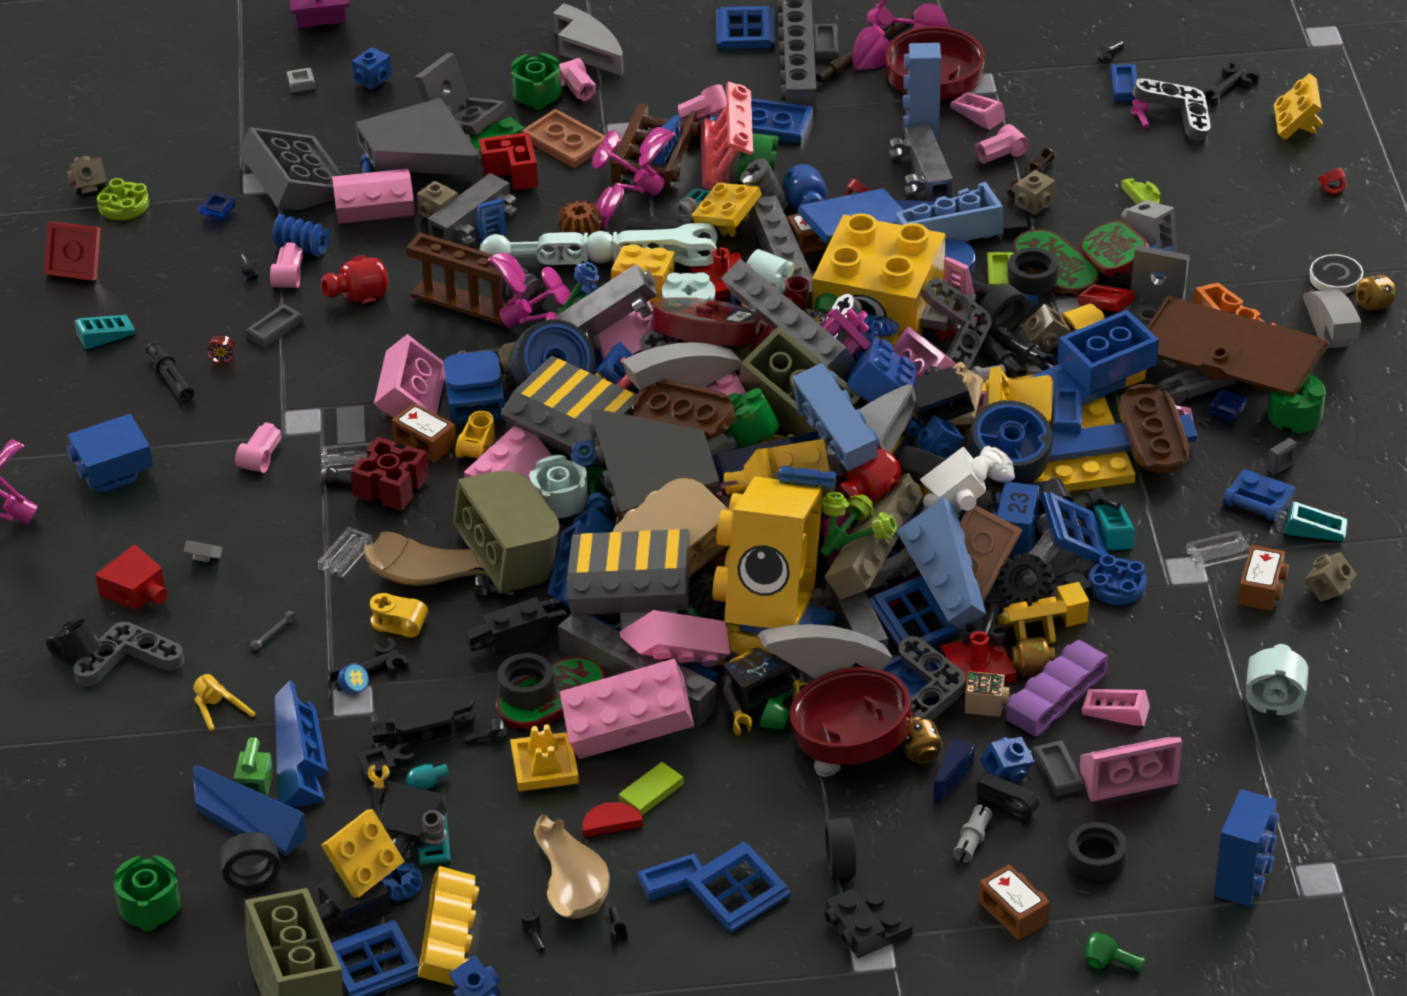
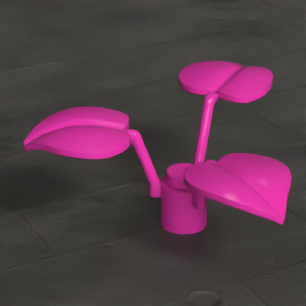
[853,0,950,70]
[592,127,675,230]
[488,253,570,328]
[0,439,37,525]

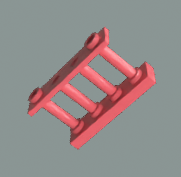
[701,81,753,190]

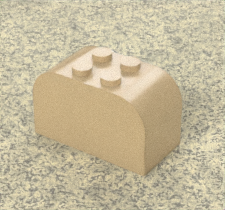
[613,478,729,578]

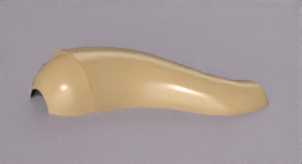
[364,532,489,586]
[534,814,610,919]

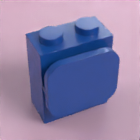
[443,351,505,424]
[66,413,153,492]

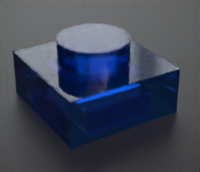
[199,191,235,220]
[1208,389,1247,422]

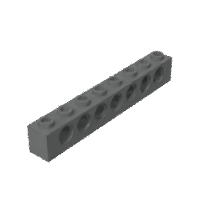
[777,0,816,109]

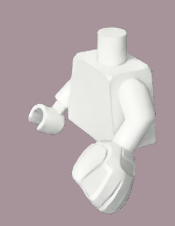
[920,446,1015,512]

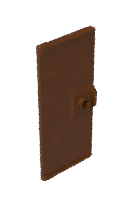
[1146,296,1329,397]

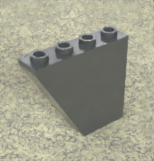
[356,98,482,176]
[587,409,722,518]

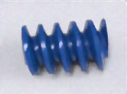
[272,214,330,257]

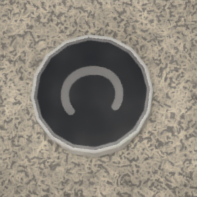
[1310,254,1363,294]

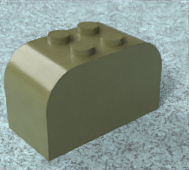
[739,326,861,442]
[453,471,559,593]
[245,888,342,996]

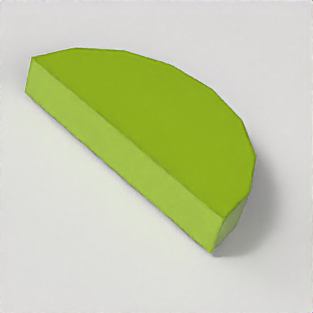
[1121,178,1160,204]

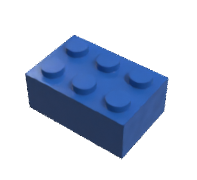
[1058,310,1159,393]
[847,336,917,403]
[1214,789,1280,907]

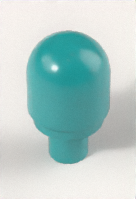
[406,764,449,790]

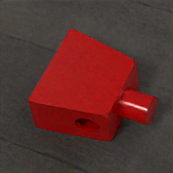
[95,545,168,610]

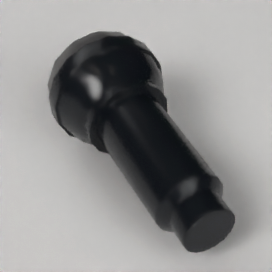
[319,466,352,486]

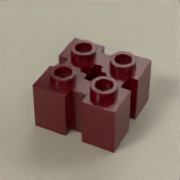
[350,437,429,511]

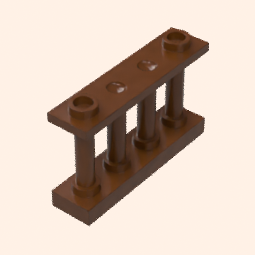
[611,103,700,192]
[406,232,508,325]

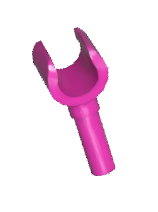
[1131,99,1149,129]

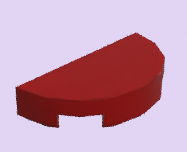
[583,802,644,838]

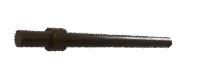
[815,11,915,83]

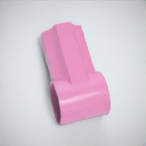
[559,58,596,101]
[678,84,727,123]
[975,124,1029,164]
[270,243,303,288]
[235,422,281,473]

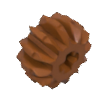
[558,200,602,236]

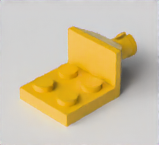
[724,439,831,495]

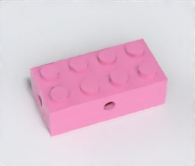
[560,658,694,759]

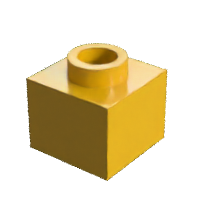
[1056,582,1089,627]

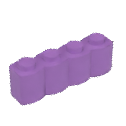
[1006,640,1108,737]

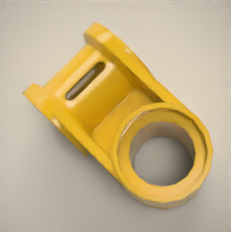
[455,411,495,459]
[370,593,428,638]

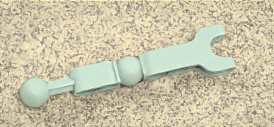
[480,223,717,266]

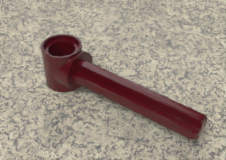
[754,276,809,349]

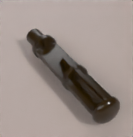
[1007,148,1055,198]

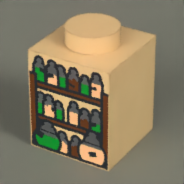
[965,671,1010,717]

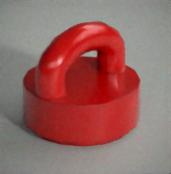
[1318,168,1346,195]
[845,178,872,196]

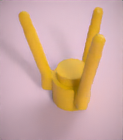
[194,674,256,731]

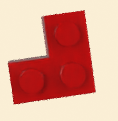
[479,132,538,190]

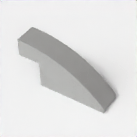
[553,3,624,76]
[1303,289,1361,348]
[622,342,742,390]
[827,384,917,476]
[758,624,892,679]

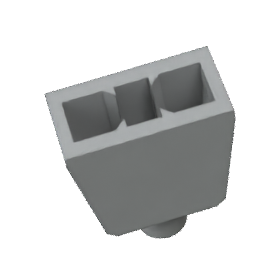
[1121,200,1177,252]

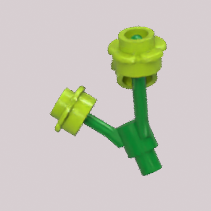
[820,492,897,557]

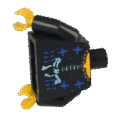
[721,648,808,736]

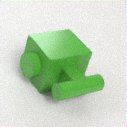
[234,738,273,797]

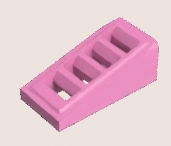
[950,92,1005,130]
[943,257,975,295]
[1081,689,1150,726]

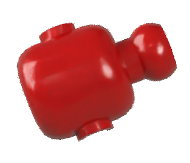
[321,255,388,304]
[836,449,902,503]

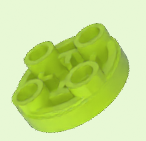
[97,178,149,220]

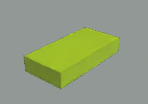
[987,252,1013,286]
[619,762,684,816]

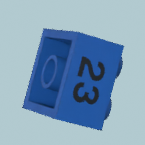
[992,481,1039,563]

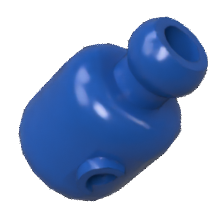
[782,164,827,212]

